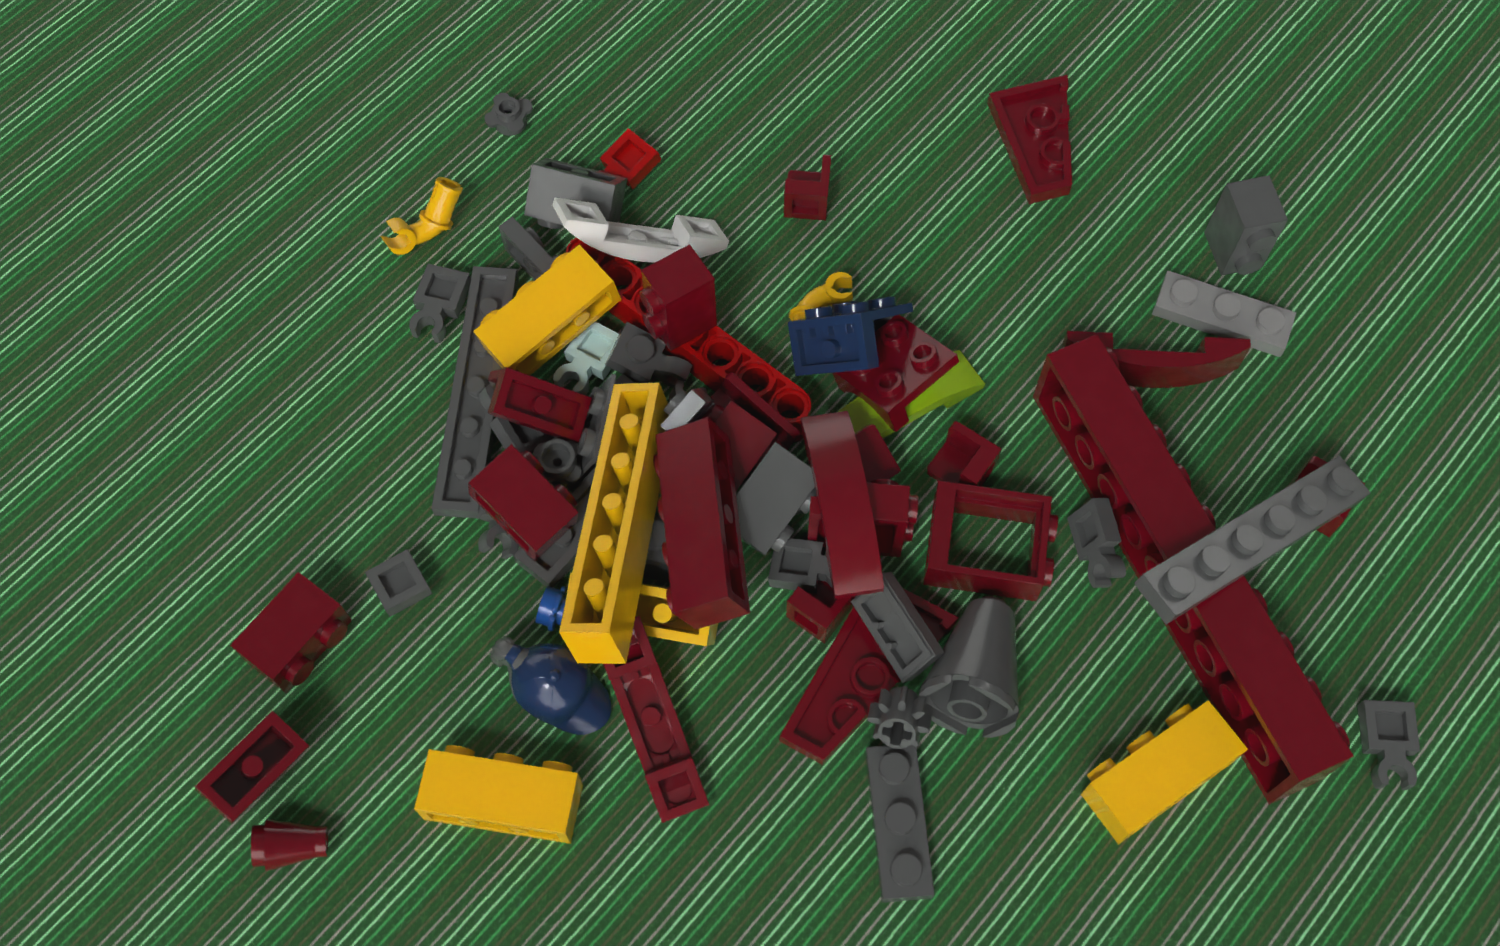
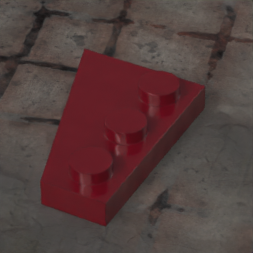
[987,75,1072,204]

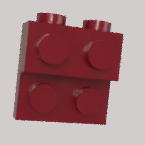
[808,479,918,557]

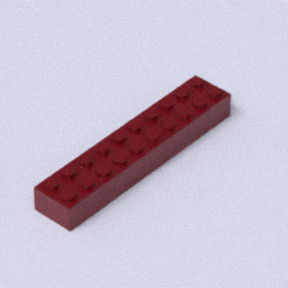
[1033,334,1354,805]

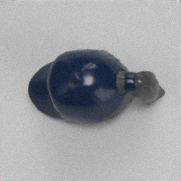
[490,636,611,735]

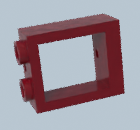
[923,480,1058,601]

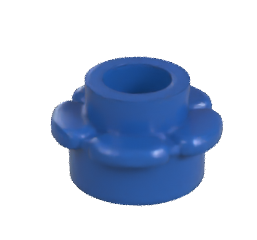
[535,586,567,631]

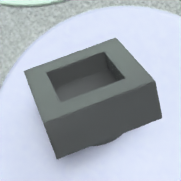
[365,549,432,617]

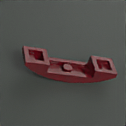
[1061,331,1251,388]
[800,411,884,599]
[603,615,709,823]

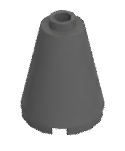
[919,596,1019,738]

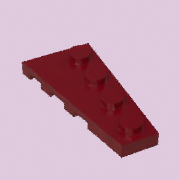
[779,589,959,765]

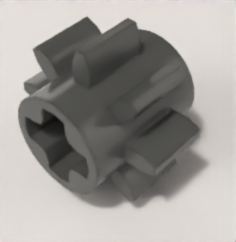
[867,686,932,749]

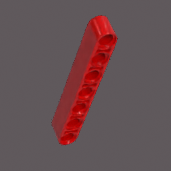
[566,238,811,442]

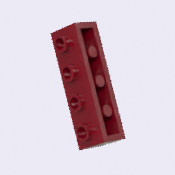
[653,417,750,629]

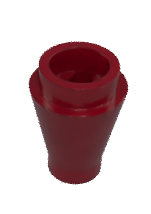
[251,819,328,871]

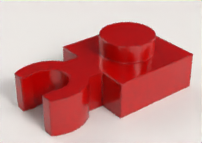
[599,128,662,189]

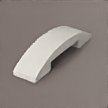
[552,198,729,263]

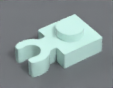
[553,321,619,396]

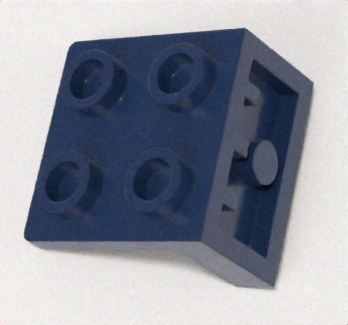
[788,296,914,376]

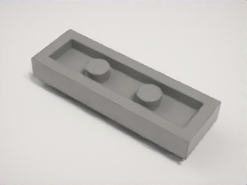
[1152,271,1296,357]

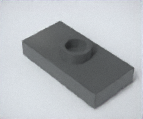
[851,572,945,683]

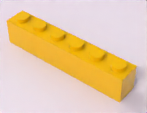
[559,382,669,664]

